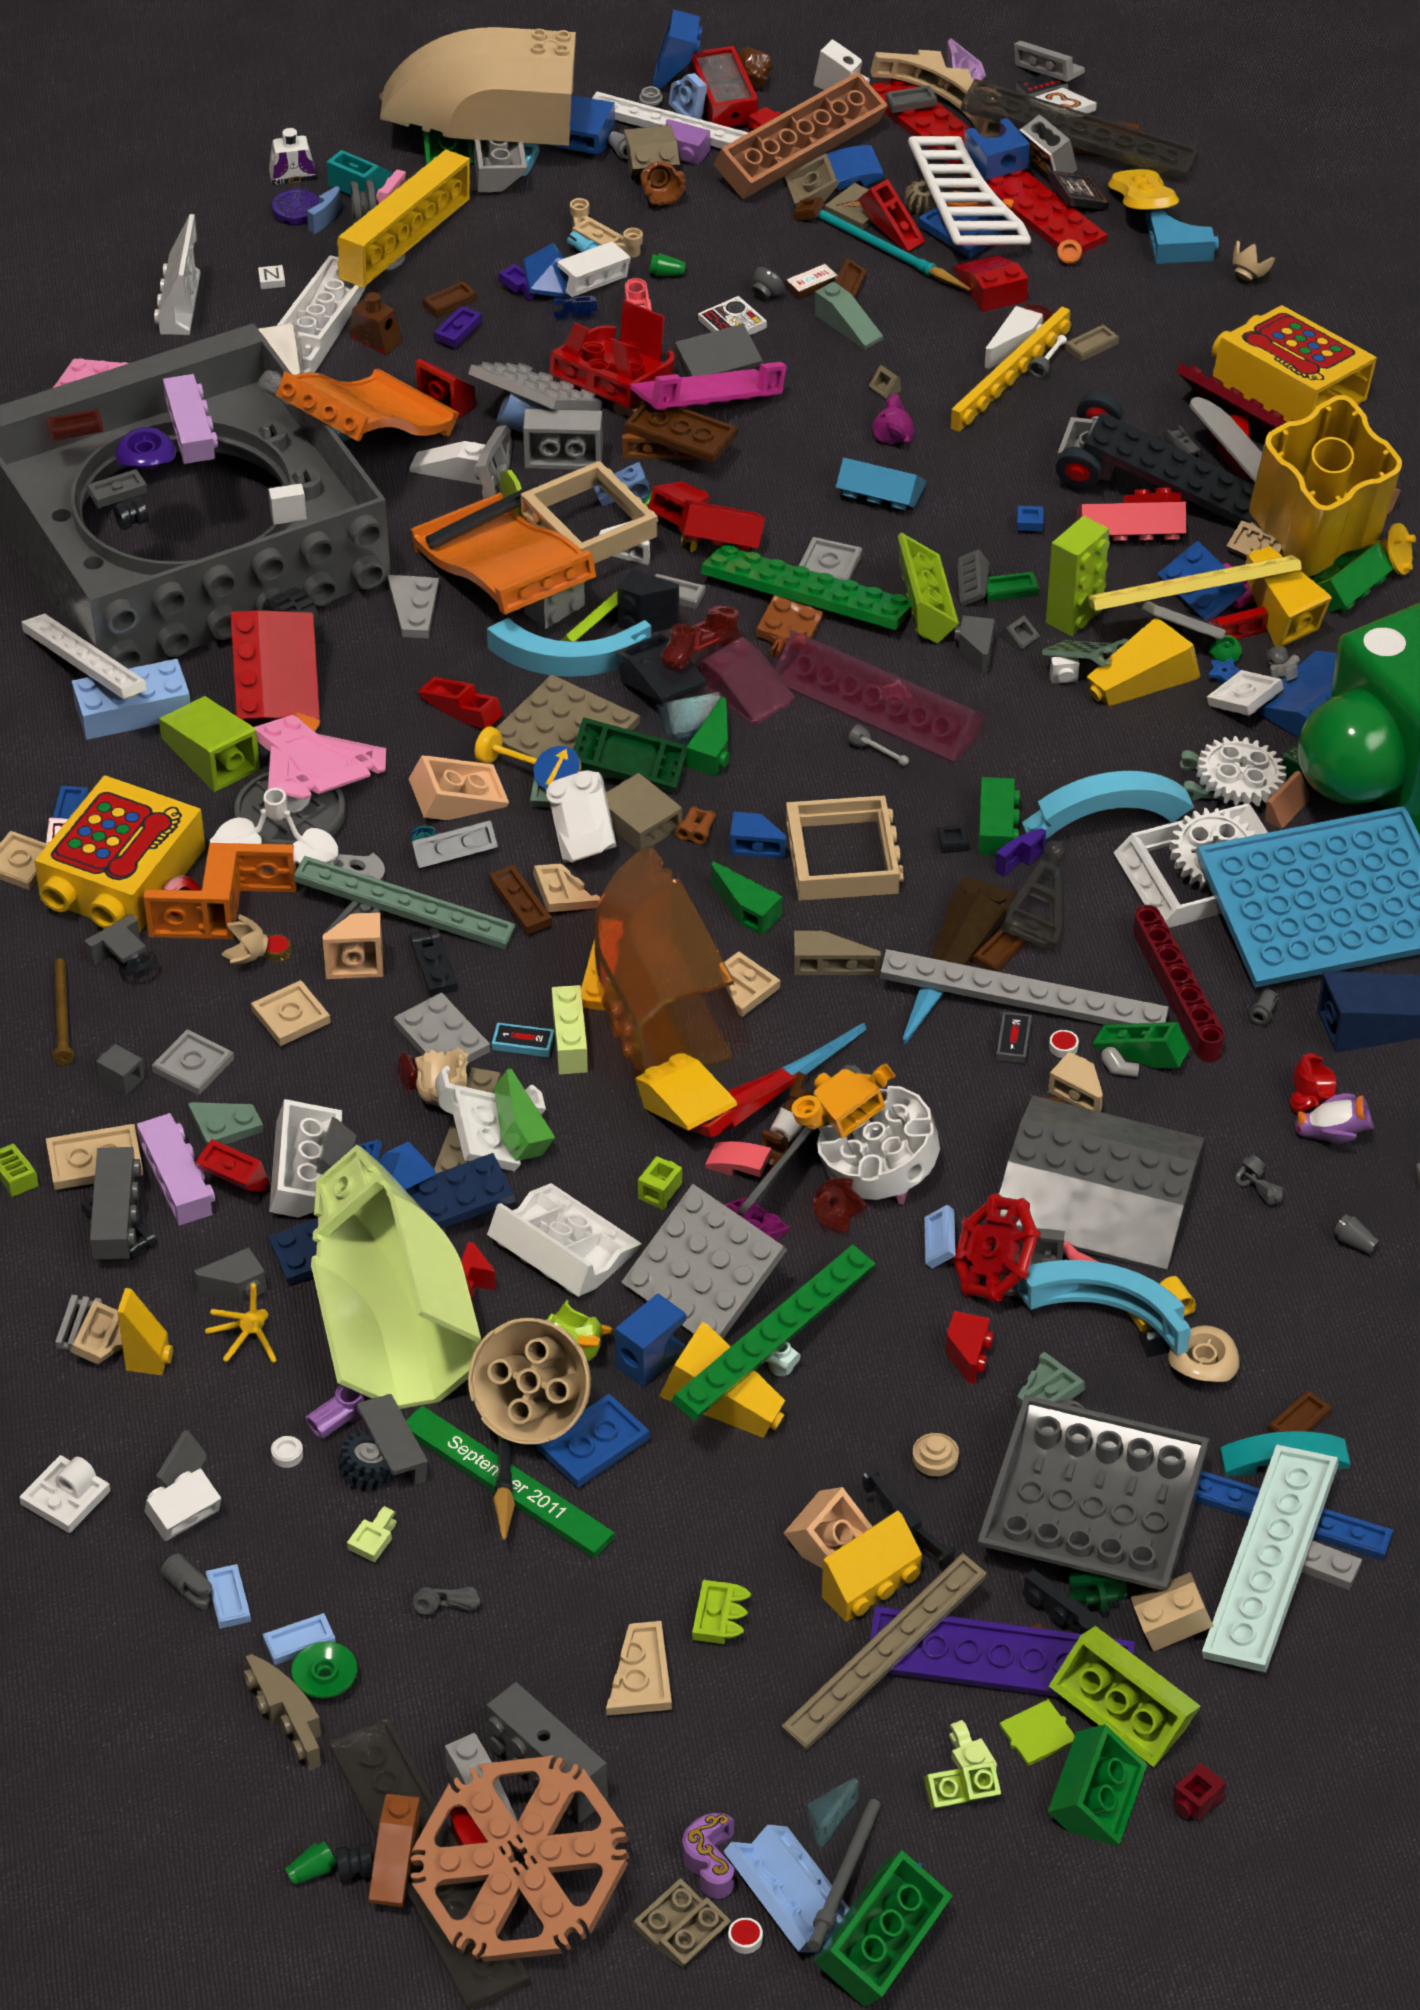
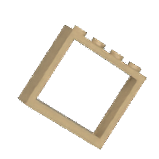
[521,461,658,564]
[786,795,904,901]

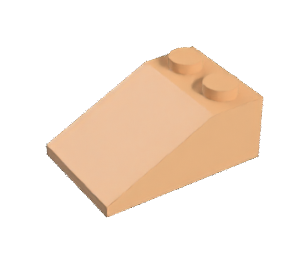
[409,755,509,820]

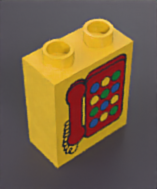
[1211,305,1377,422]
[34,775,206,933]

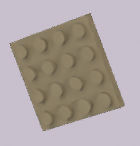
[496,674,640,772]

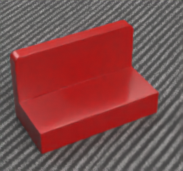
[1207,606,1268,640]

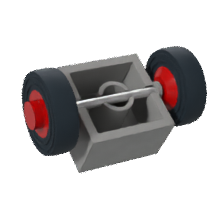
[1055,391,1123,488]

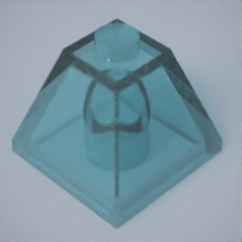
[657,692,720,739]

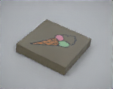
[825,183,873,230]

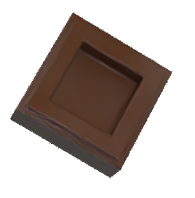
[793,197,824,221]

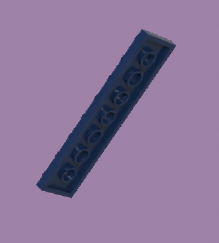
[268,1153,515,1286]

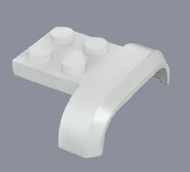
[435,1066,546,1171]

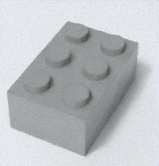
[523,409,603,469]

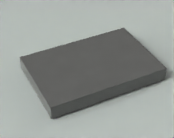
[674,324,763,377]

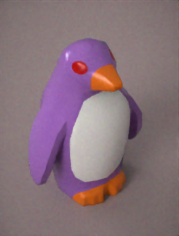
[1295,1093,1374,1144]

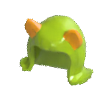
[546,1300,612,1361]

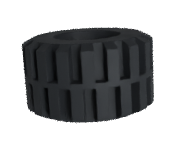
[262,587,325,650]

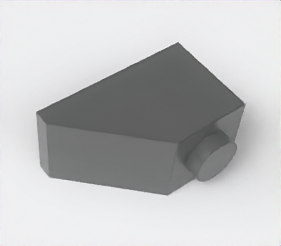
[954,615,995,674]
[194,1247,267,1303]

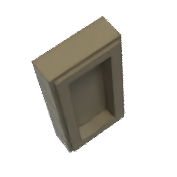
[1065,324,1119,362]

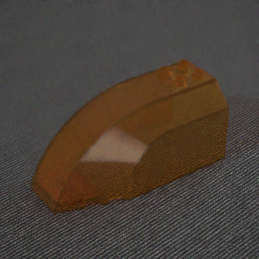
[594,845,734,1072]

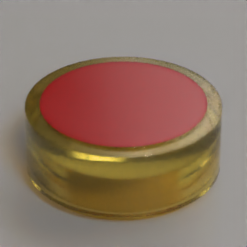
[264,934,291,961]

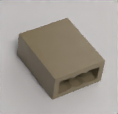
[606,773,682,853]

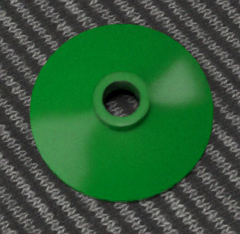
[291,1642,357,1699]

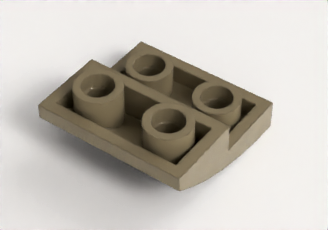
[631,1878,731,1967]

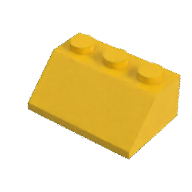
[822,1511,922,1622]

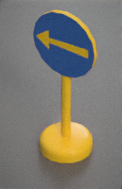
[474,726,581,790]

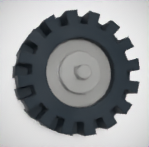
[338,1430,393,1490]

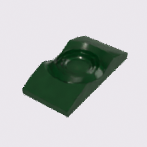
[573,717,687,792]

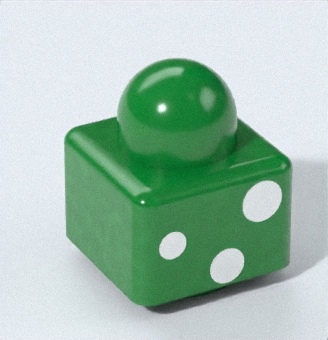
[1298,602,1420,836]

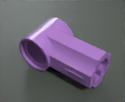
[305,1385,365,1439]

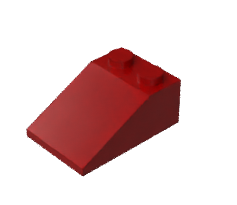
[953,255,1028,312]

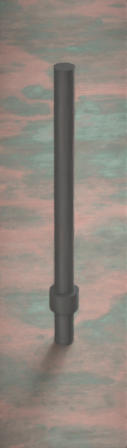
[808,1799,881,1951]

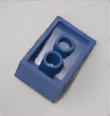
[652,9,703,90]

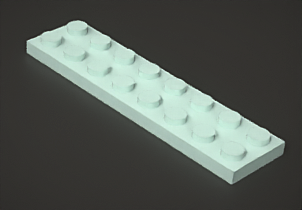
[1202,1445,1339,1672]

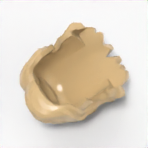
[415,1047,469,1107]

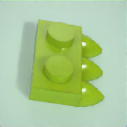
[692,1580,751,1644]

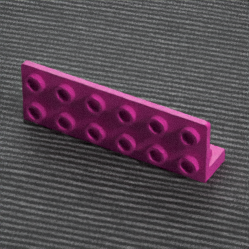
[630,362,787,410]

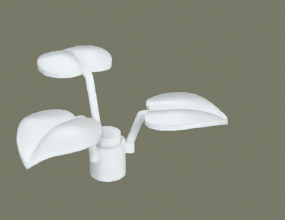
[210,788,339,864]

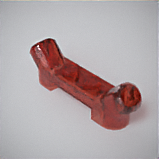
[661,606,741,670]

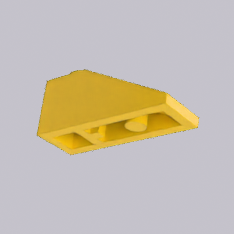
[117,1288,173,1375]

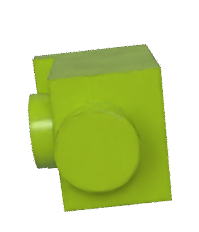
[638,1156,682,1210]

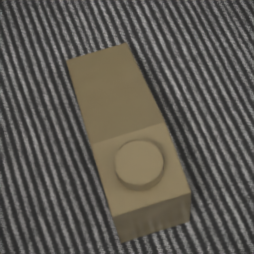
[794,931,881,975]

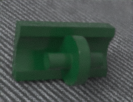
[1068,1568,1127,1613]

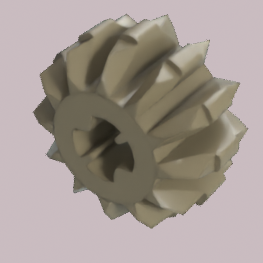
[904,179,944,217]

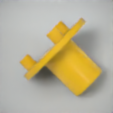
[1368,523,1416,575]

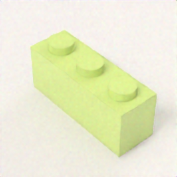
[552,985,588,1074]

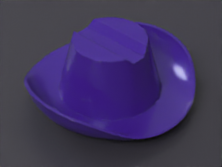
[115,427,176,471]

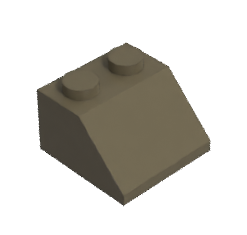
[624,125,680,177]

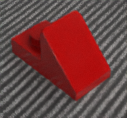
[461,1242,496,1298]

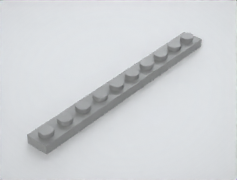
[880,949,1168,1025]

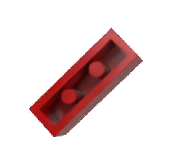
[679,499,765,551]

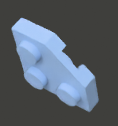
[668,73,707,120]

